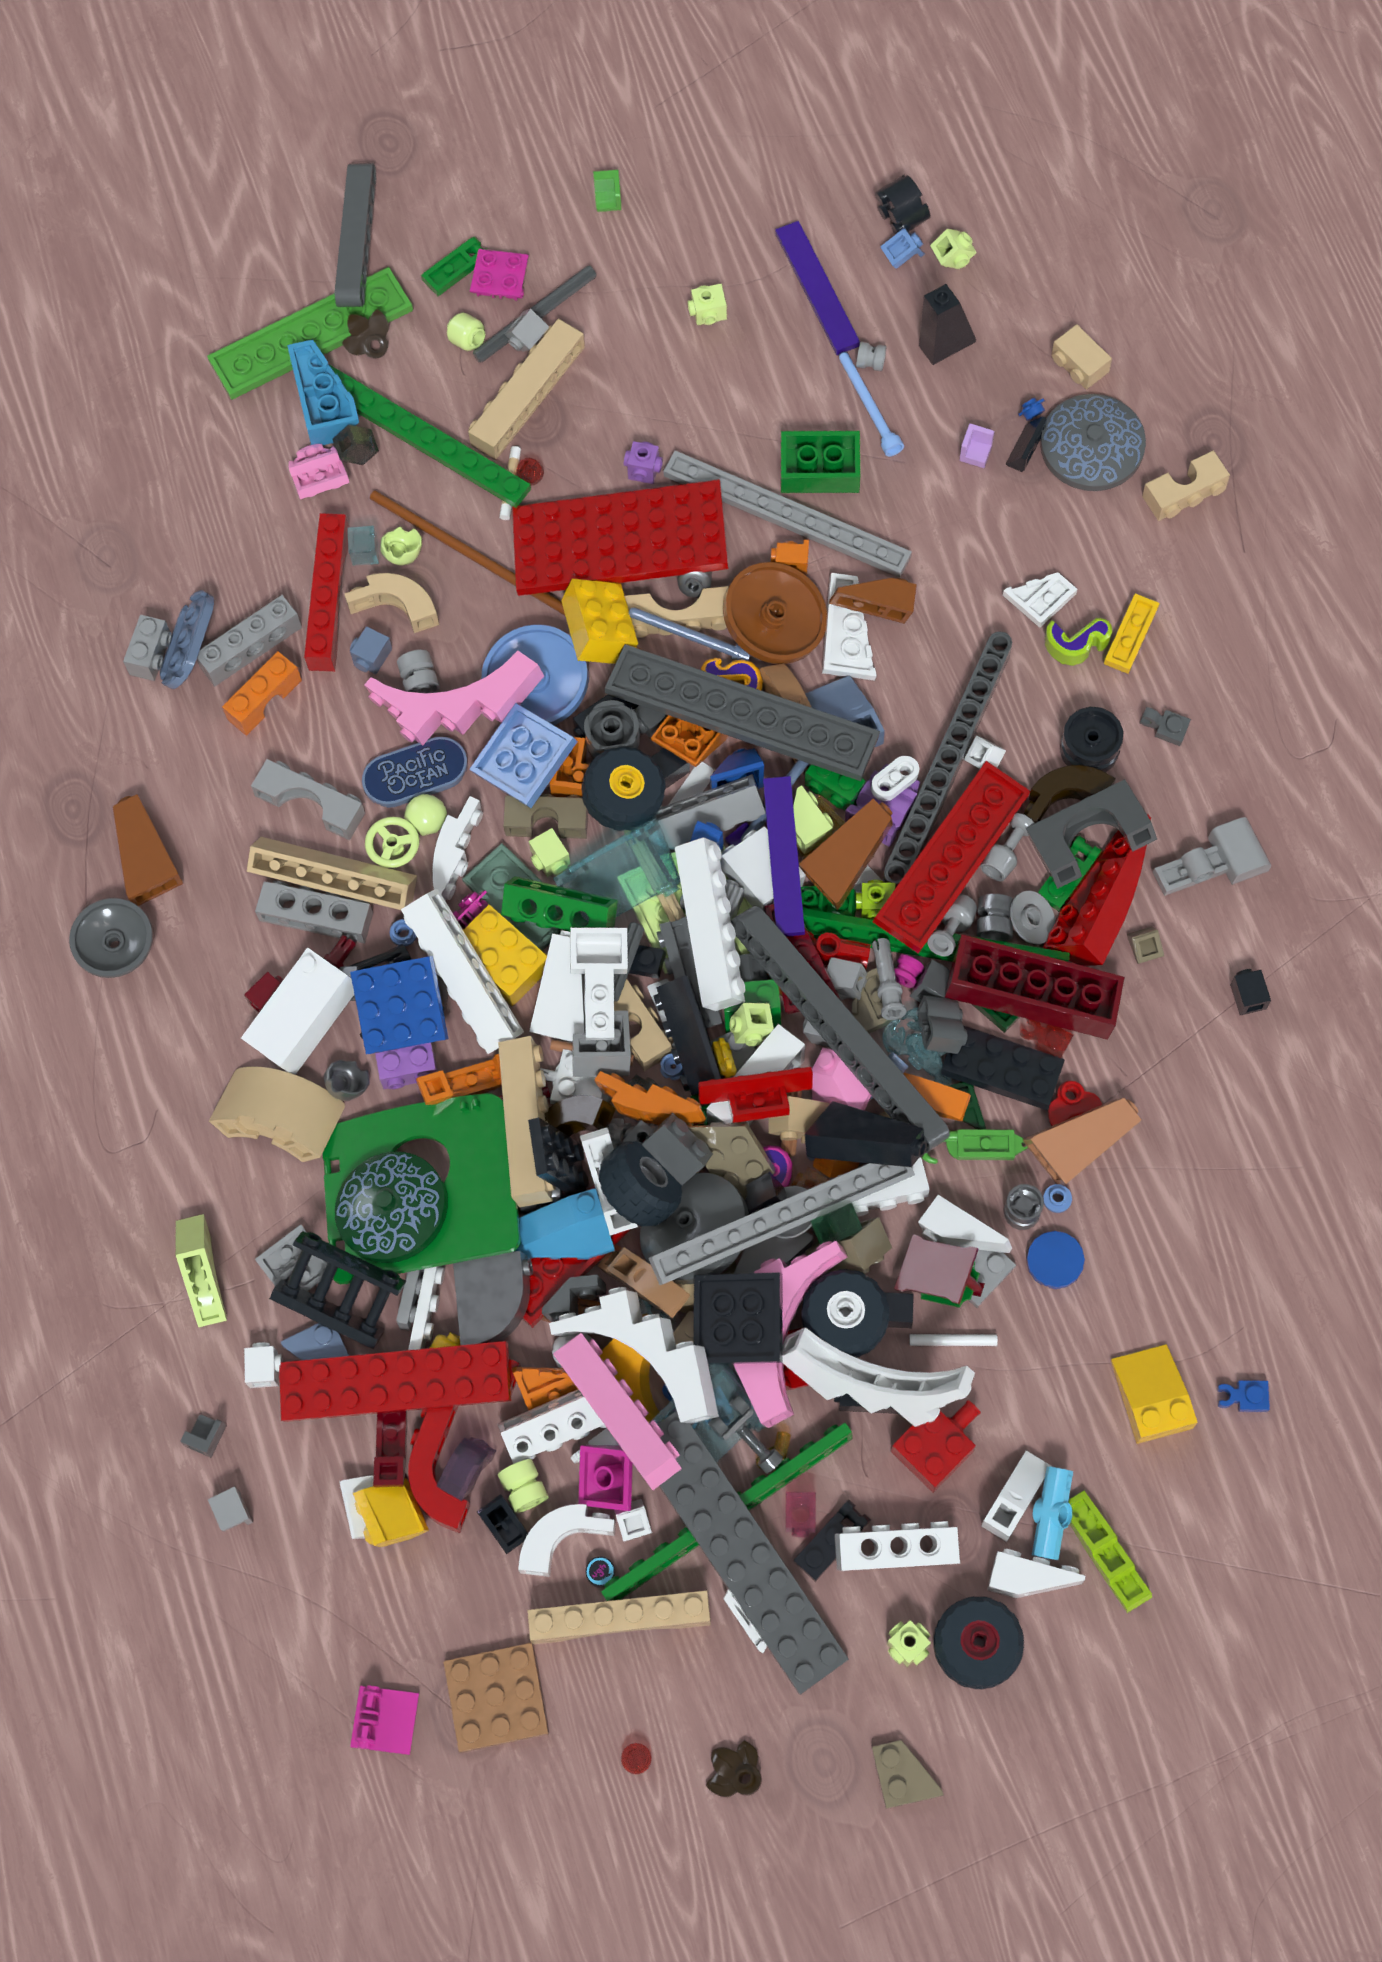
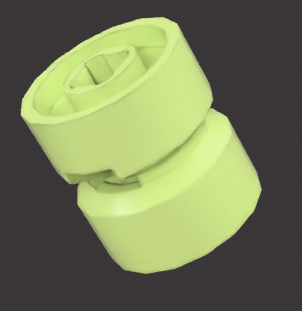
[498,1459,549,1513]

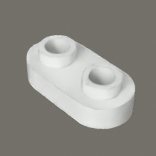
[871,756,919,801]

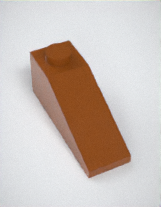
[829,578,917,624]

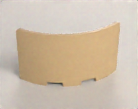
[209,1067,345,1162]

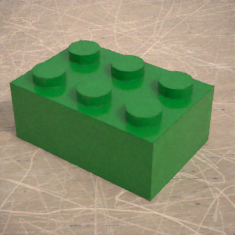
[781,431,860,493]

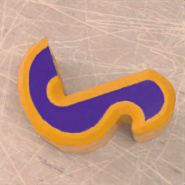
[701,658,762,691]

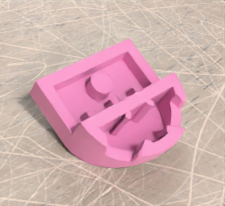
[288,444,350,499]

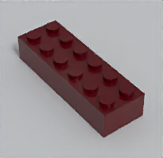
[945,934,1125,1040]

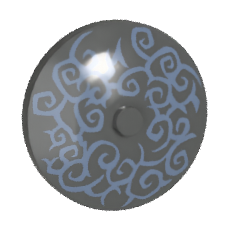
[1040,394,1146,491]

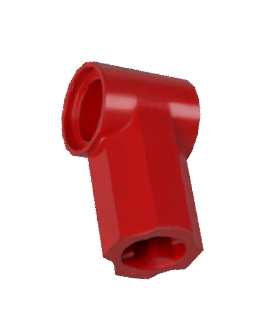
[815,933,871,969]

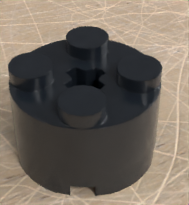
[875,174,931,235]

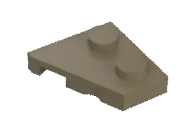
[852,968,903,1034]
[872,1740,943,1809]

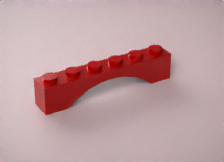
[304,513,350,672]

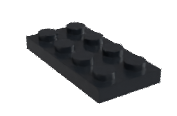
[940,1025,1065,1111]
[528,1117,589,1196]

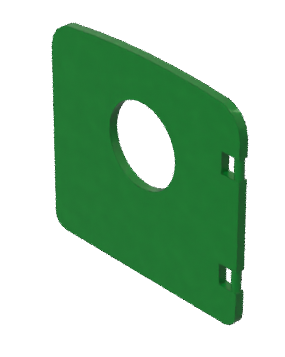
[322,1093,521,1285]

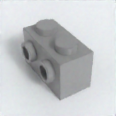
[123,615,172,681]

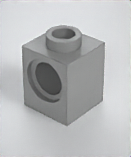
[504,309,549,352]

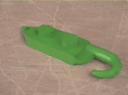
[922,1129,1029,1164]

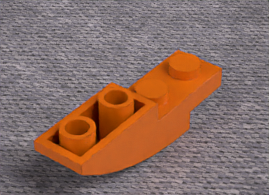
[594,1071,706,1125]

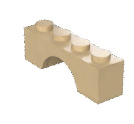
[625,586,729,638]

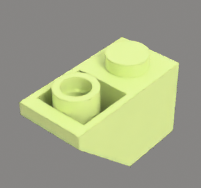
[793,785,834,855]

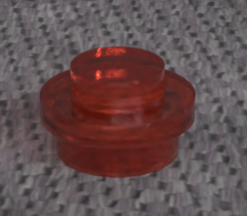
[621,1743,652,1775]

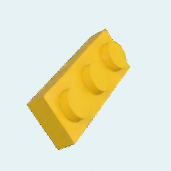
[1104,593,1160,674]

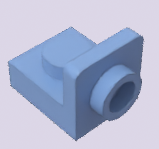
[880,228,925,269]

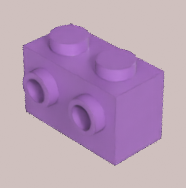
[375,1043,438,1089]

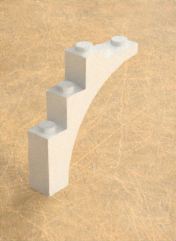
[549,1287,719,1424]
[783,1328,975,1427]

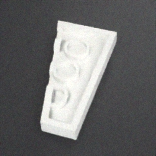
[822,573,877,681]

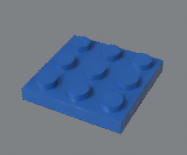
[350,956,449,1055]

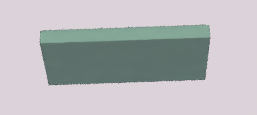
[462,843,563,951]

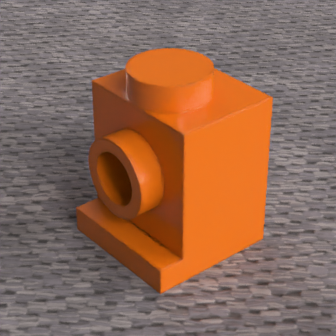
[771,540,809,576]

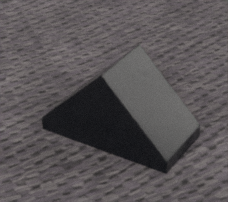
[477,1494,528,1555]

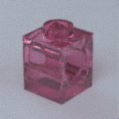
[786,1492,816,1538]

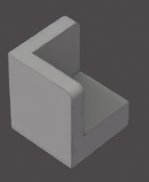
[208,1486,253,1531]

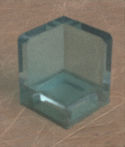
[347,526,379,566]

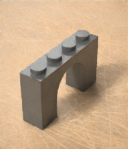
[1026,779,1157,889]

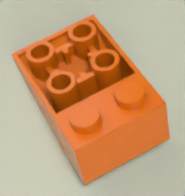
[651,715,729,767]

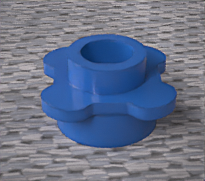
[1018,398,1045,421]

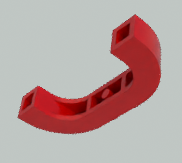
[408,1359,521,1533]

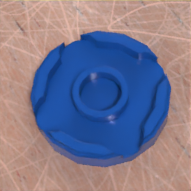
[1026,1231,1085,1289]

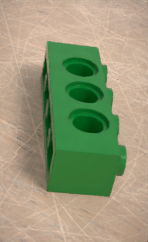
[501,876,618,932]

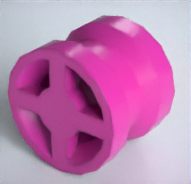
[894,955,924,988]

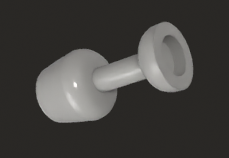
[980,813,1035,881]
[927,894,977,956]

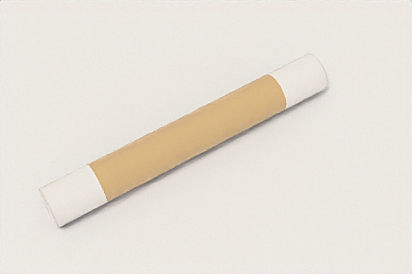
[499,446,521,520]

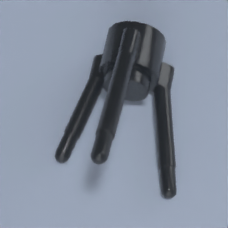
[350,944,412,970]

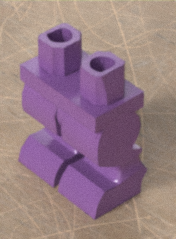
[844,764,920,847]

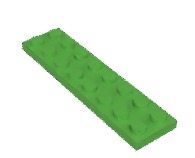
[207,267,413,400]

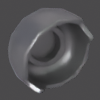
[324,1060,370,1101]

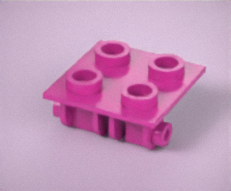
[470,249,529,301]
[453,890,489,930]
[350,1685,419,1755]

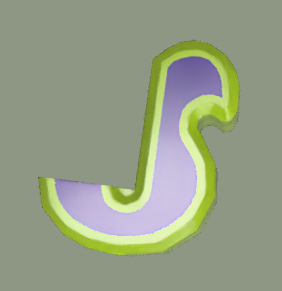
[1045,618,1112,666]

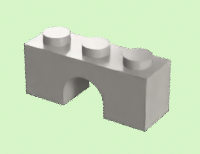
[803,957,867,1048]

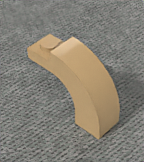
[345,573,439,633]

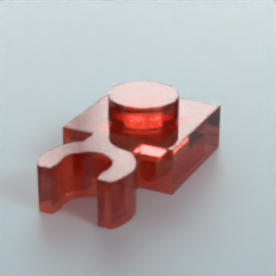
[1020,1019,1074,1058]

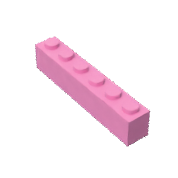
[553,1333,682,1490]

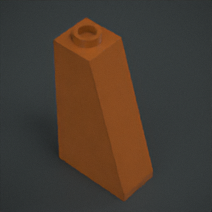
[113,794,183,906]
[799,798,893,910]

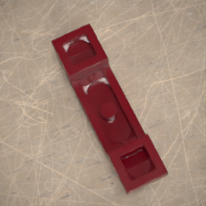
[373,1411,407,1487]

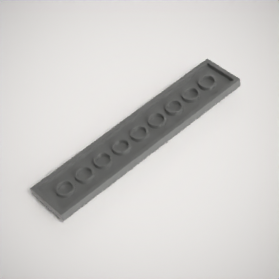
[605,644,880,781]
[657,1411,849,1695]

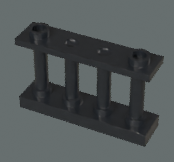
[269,1231,406,1349]

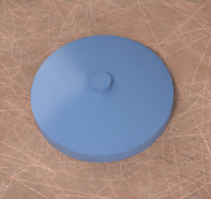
[481,625,589,725]

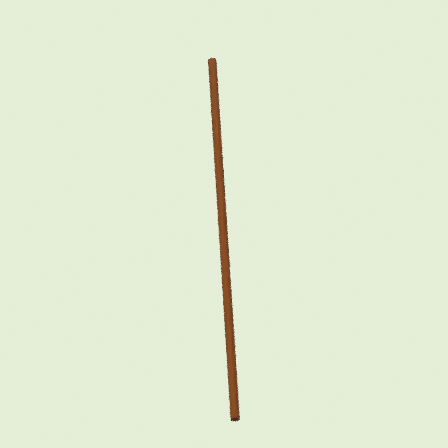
[370,490,644,651]

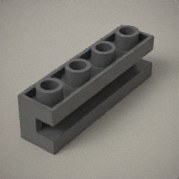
[657,916,724,1028]

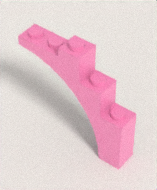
[364,651,544,745]
[733,1241,847,1428]

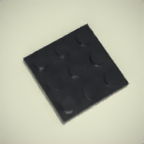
[693,1272,783,1365]

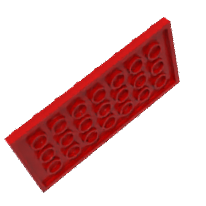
[512,479,729,596]

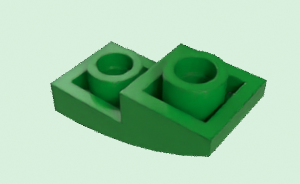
[801,886,856,917]

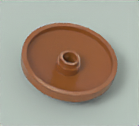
[723,562,827,664]

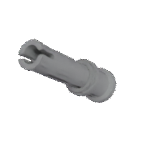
[872,938,906,1020]

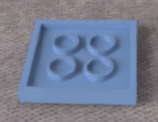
[469,703,578,808]

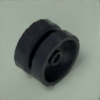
[1060,706,1124,773]

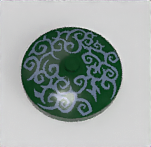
[335,1152,448,1263]

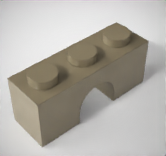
[503,794,588,839]

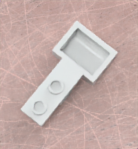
[570,928,628,1040]

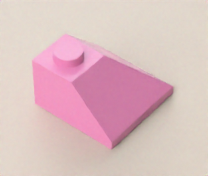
[812,1048,872,1111]

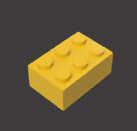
[561,579,638,664]
[463,905,547,1007]

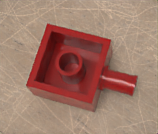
[891,1400,981,1493]

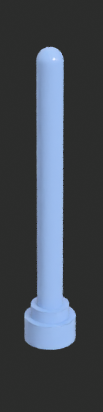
[839,352,904,457]

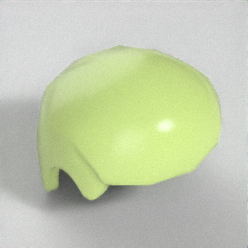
[380,527,422,565]
[404,794,447,836]

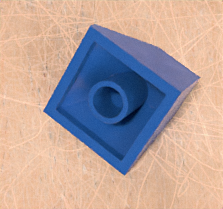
[710,748,764,789]

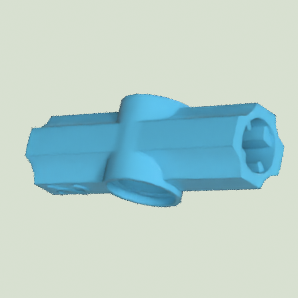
[1032,1466,1073,1560]

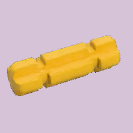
[712,1038,737,1079]

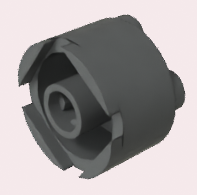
[584,700,640,758]

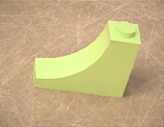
[176,1214,227,1327]

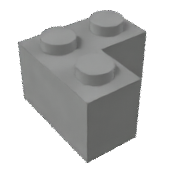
[572,1011,631,1077]

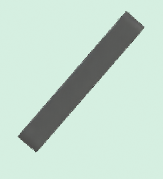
[335,163,376,307]

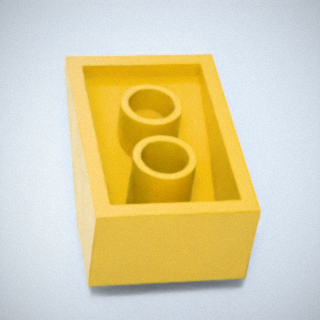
[1110,1344,1198,1444]

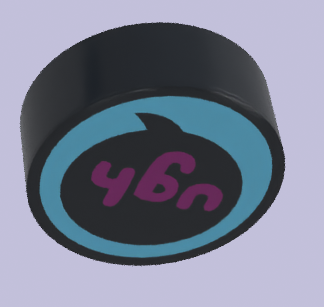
[585,1556,615,1588]

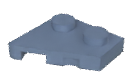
[281,1323,349,1360]

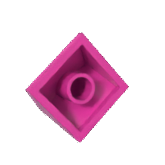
[578,1445,633,1511]

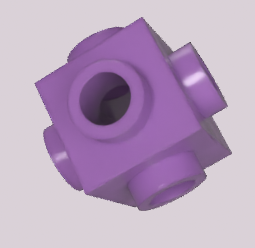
[624,441,663,484]

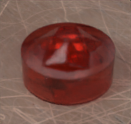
[516,458,544,485]

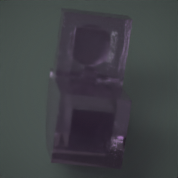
[437,1437,496,1501]

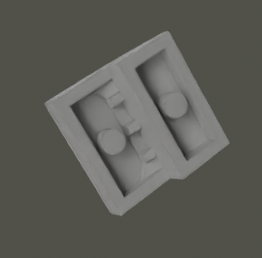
[255,1225,328,1291]

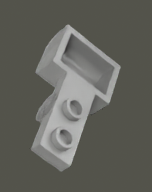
[1153,817,1271,896]

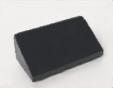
[1006,416,1047,472]

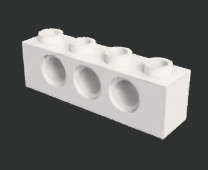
[835,1521,960,1571]

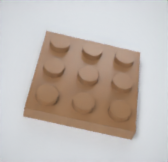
[443,1643,549,1753]

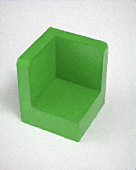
[593,170,622,212]

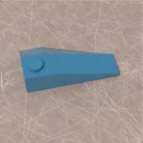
[287,340,359,445]
[513,1188,615,1259]

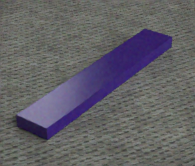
[775,221,860,356]
[763,776,805,937]

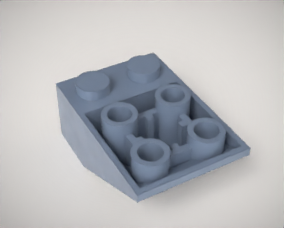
[805,675,885,747]

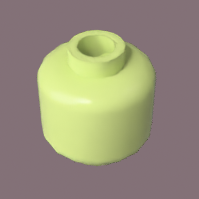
[447,313,485,351]

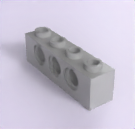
[196,595,302,687]
[255,881,373,944]

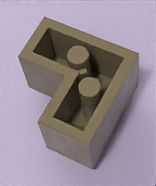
[806,1217,892,1274]

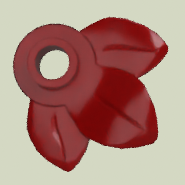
[1048,1081,1103,1126]

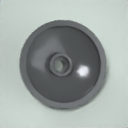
[69,898,153,978]

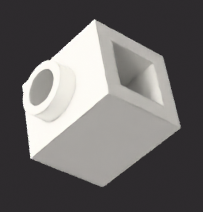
[244,1342,283,1388]

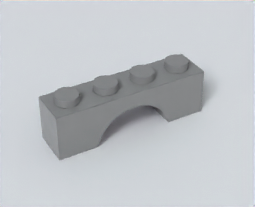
[251,759,365,840]

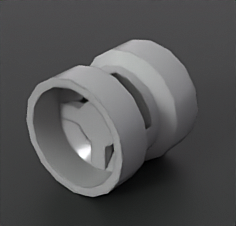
[856,342,886,372]

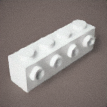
[497,1389,607,1464]

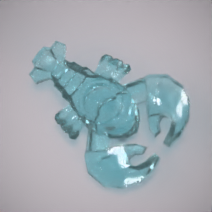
[882,1007,951,1085]

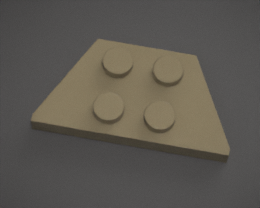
[687,1122,776,1200]

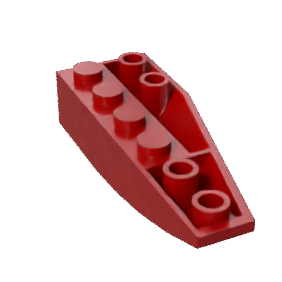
[1043,814,1151,966]

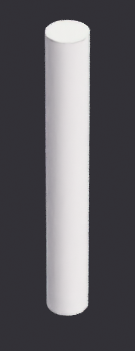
[910,1334,997,1346]

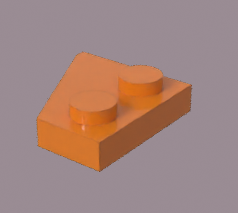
[511,1367,578,1411]

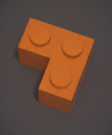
[550,737,590,797]

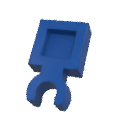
[1217,1381,1270,1412]

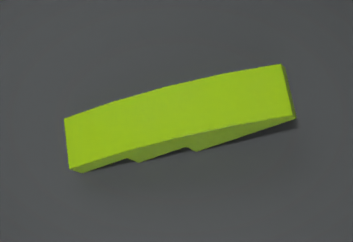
[1068,1490,1152,1613]

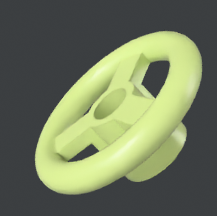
[365,817,419,868]

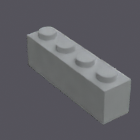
[651,774,766,851]

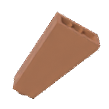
[1022,1098,1141,1185]

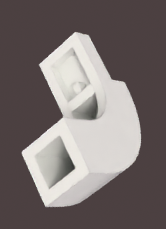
[580,1128,638,1235]
[518,1504,616,1577]

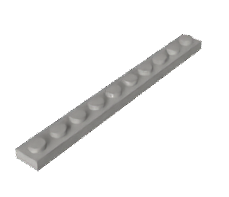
[663,451,912,578]
[648,1163,915,1285]

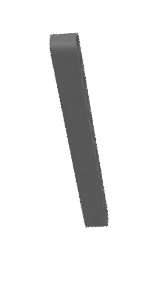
[883,631,1012,889]
[731,906,950,1153]

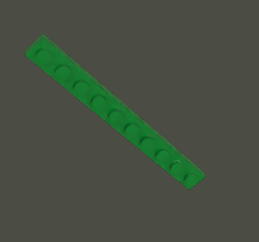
[329,364,531,508]
[803,908,1070,962]
[601,1423,853,1601]

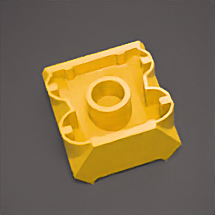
[353,1479,429,1547]

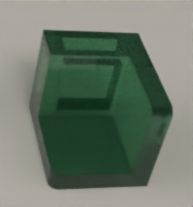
[810,1203,862,1245]

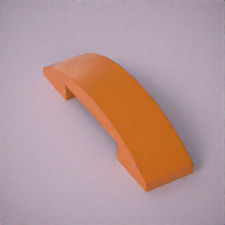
[416,1054,502,1105]

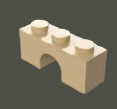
[1142,450,1230,521]
[614,979,674,1072]

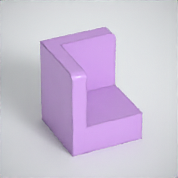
[960,424,994,468]

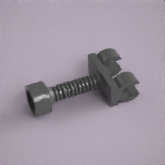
[708,1395,783,1474]

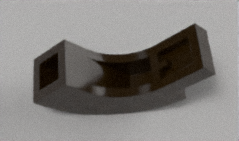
[1024,765,1116,823]
[544,1095,616,1137]

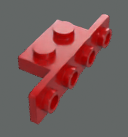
[698,1067,813,1123]

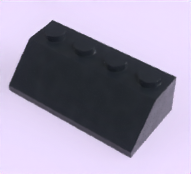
[653,975,723,1096]

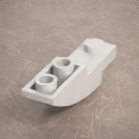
[433,796,483,901]

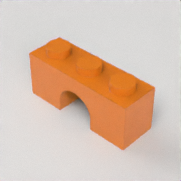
[222,651,302,736]

